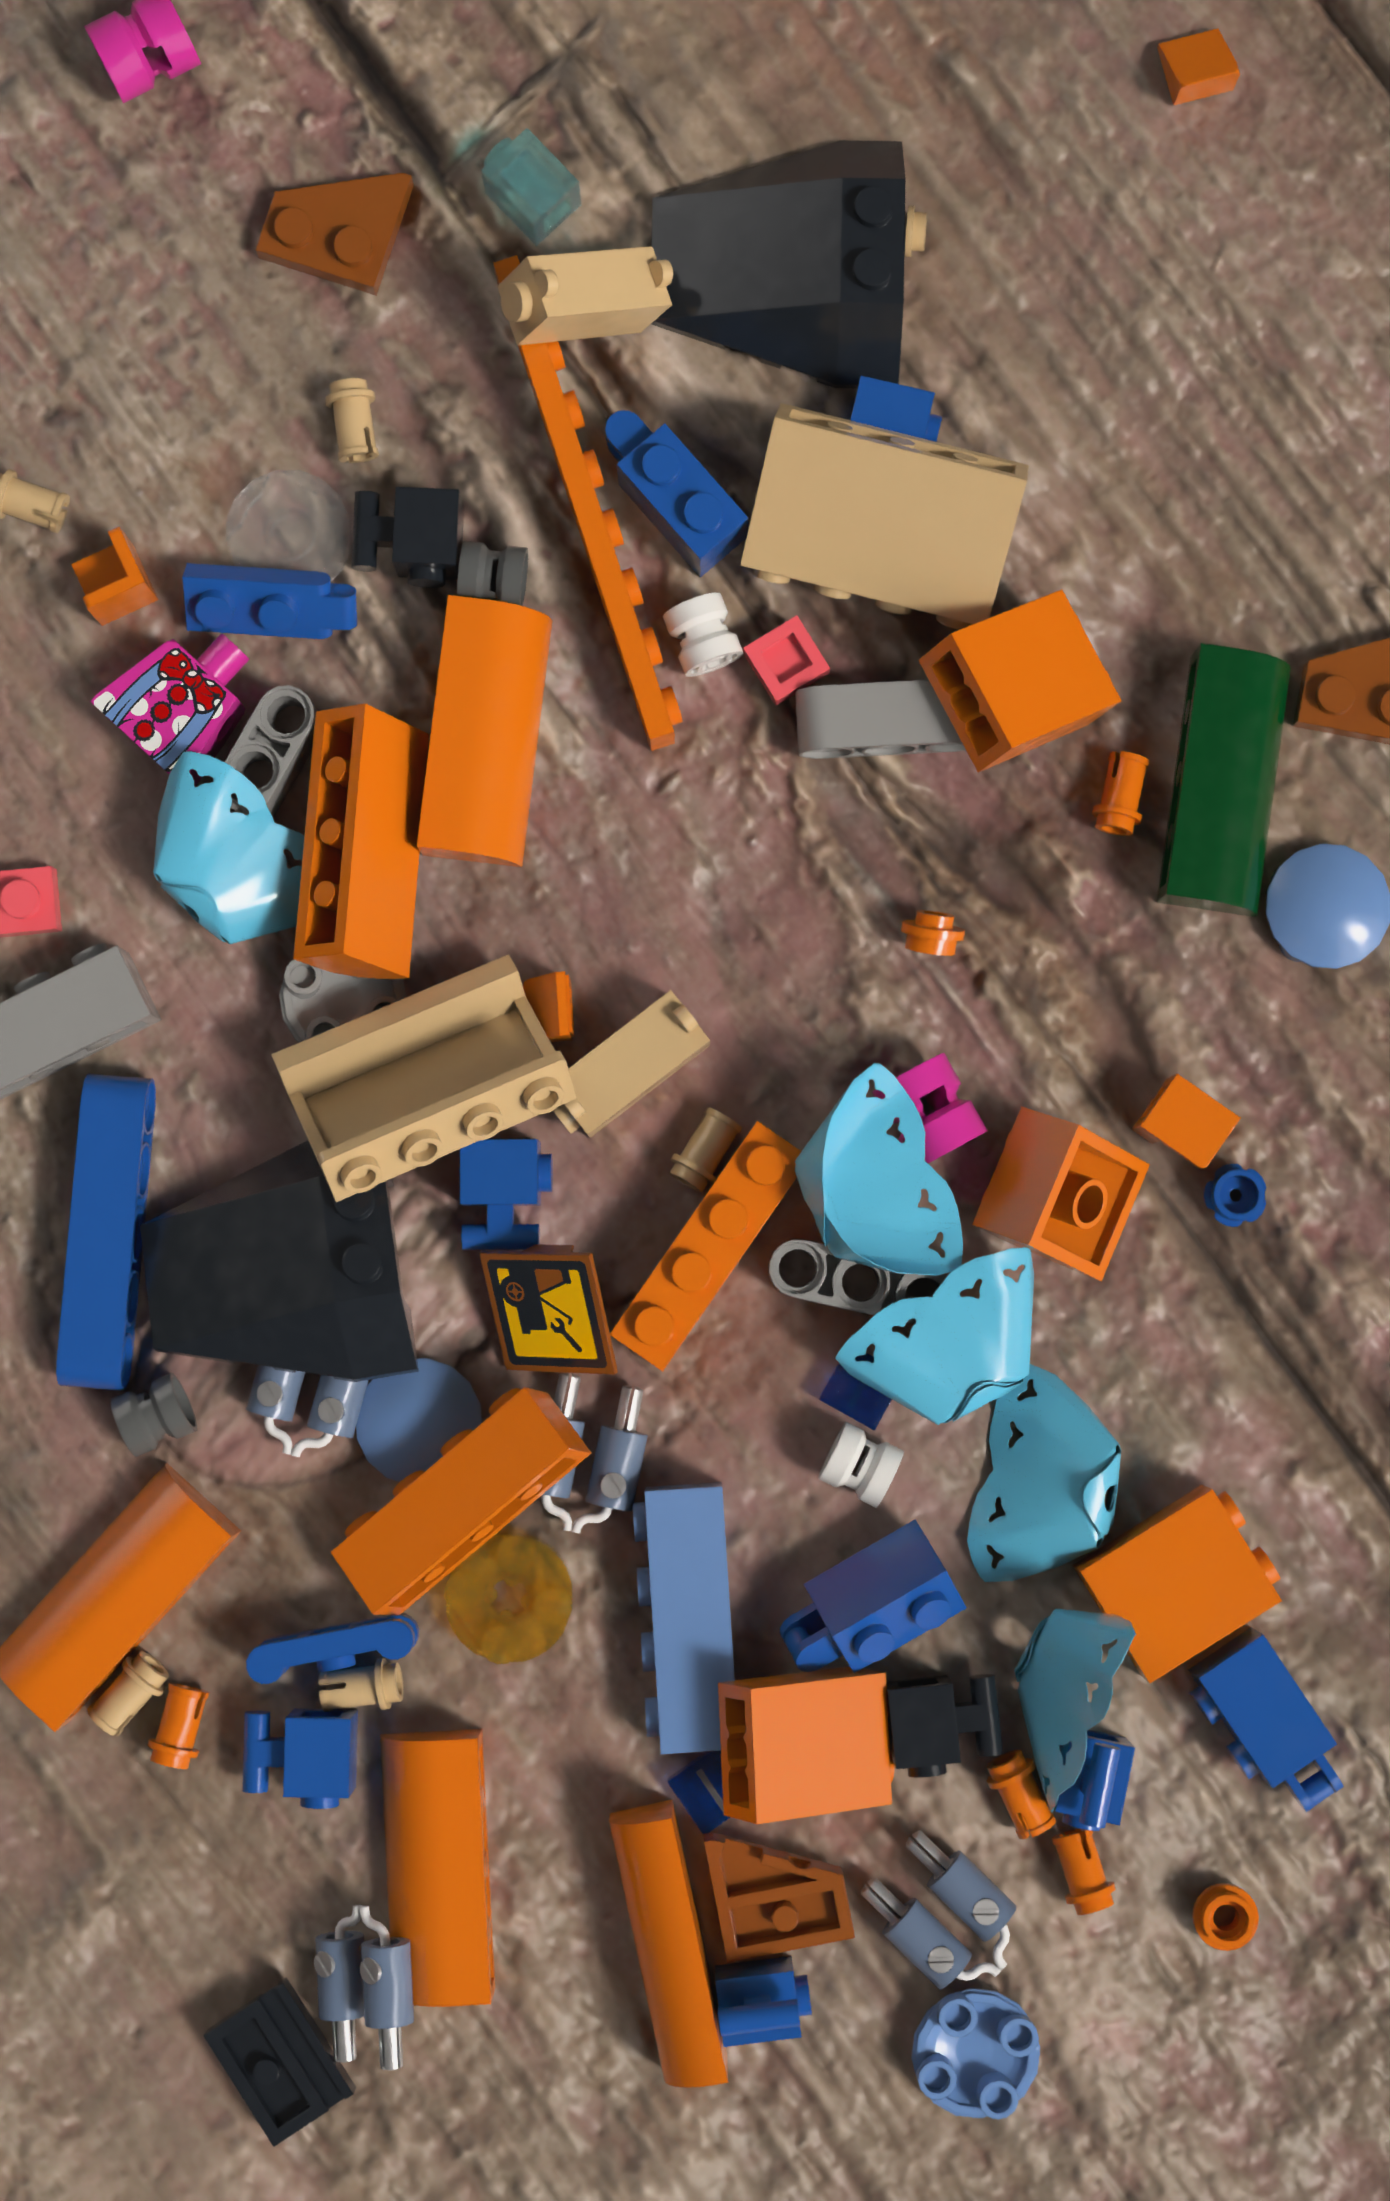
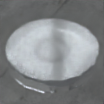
[226,470,352,581]

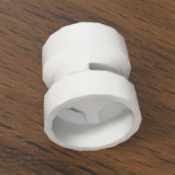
[663,592,744,677]
[818,1422,904,1508]

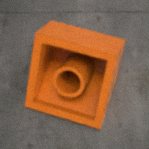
[972,1106,1150,1282]

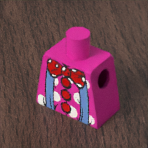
[90,633,250,787]

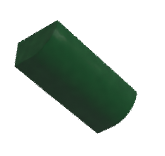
[1156,643,1291,917]

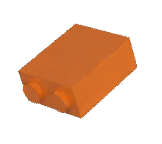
[918,589,1122,773]
[1072,1485,1282,1684]
[718,1667,895,1824]

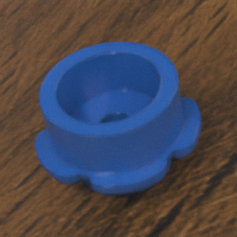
[1203,1164,1266,1227]

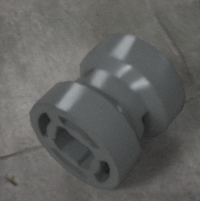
[457,540,528,606]
[111,1373,197,1457]

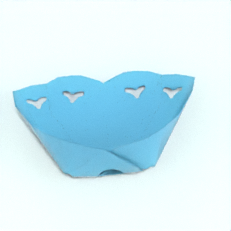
[153,751,304,944]
[795,1063,963,1276]
[835,1247,1034,1425]
[967,1364,1121,1582]
[1014,1609,1136,1812]

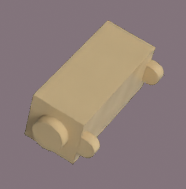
[497,246,673,346]
[553,990,710,1138]

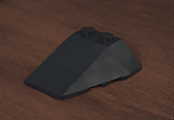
[651,140,906,389]
[140,1140,419,1382]

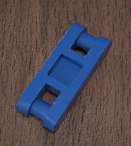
[246,1614,419,1684]

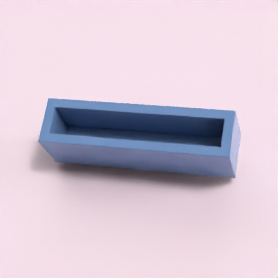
[633,1482,735,1754]

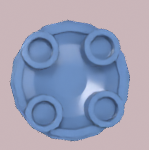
[1265,844,1390,969]
[356,1358,483,1482]
[911,1988,1040,2120]

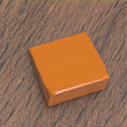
[1157,28,1240,106]
[523,971,575,1042]

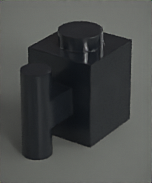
[351,487,464,588]
[886,1674,1003,1778]

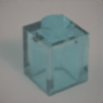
[481,128,581,246]

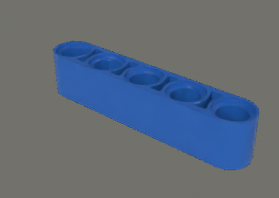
[56,1073,156,1391]

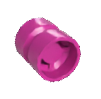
[84,0,201,104]
[872,1053,987,1163]

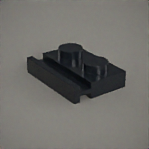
[203,1977,356,2147]

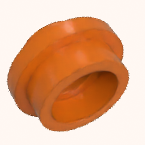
[901,910,965,956]
[1192,1883,1259,1951]

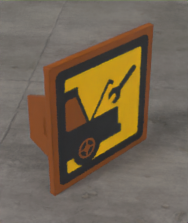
[479,1244,618,1375]

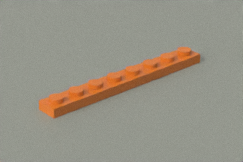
[493,255,683,751]

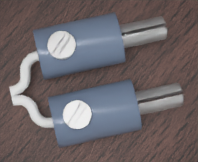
[246,1365,368,1457]
[541,1373,648,1533]
[861,1830,1016,1990]
[314,1905,414,2071]

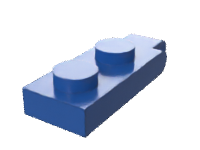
[182,563,357,639]

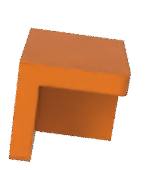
[71,526,159,626]
[1131,1073,1241,1169]

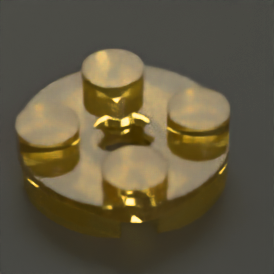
[444,1533,573,1664]

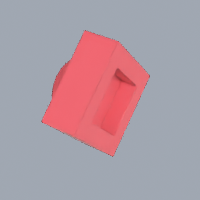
[743,615,830,706]
[0,866,62,938]

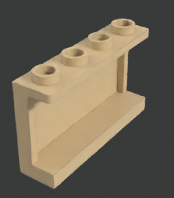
[740,403,1029,629]
[271,954,577,1202]

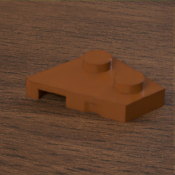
[255,173,414,296]
[1293,637,1390,745]
[703,1832,855,1963]

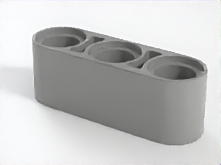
[795,680,966,759]
[225,685,317,819]
[768,1240,946,1324]

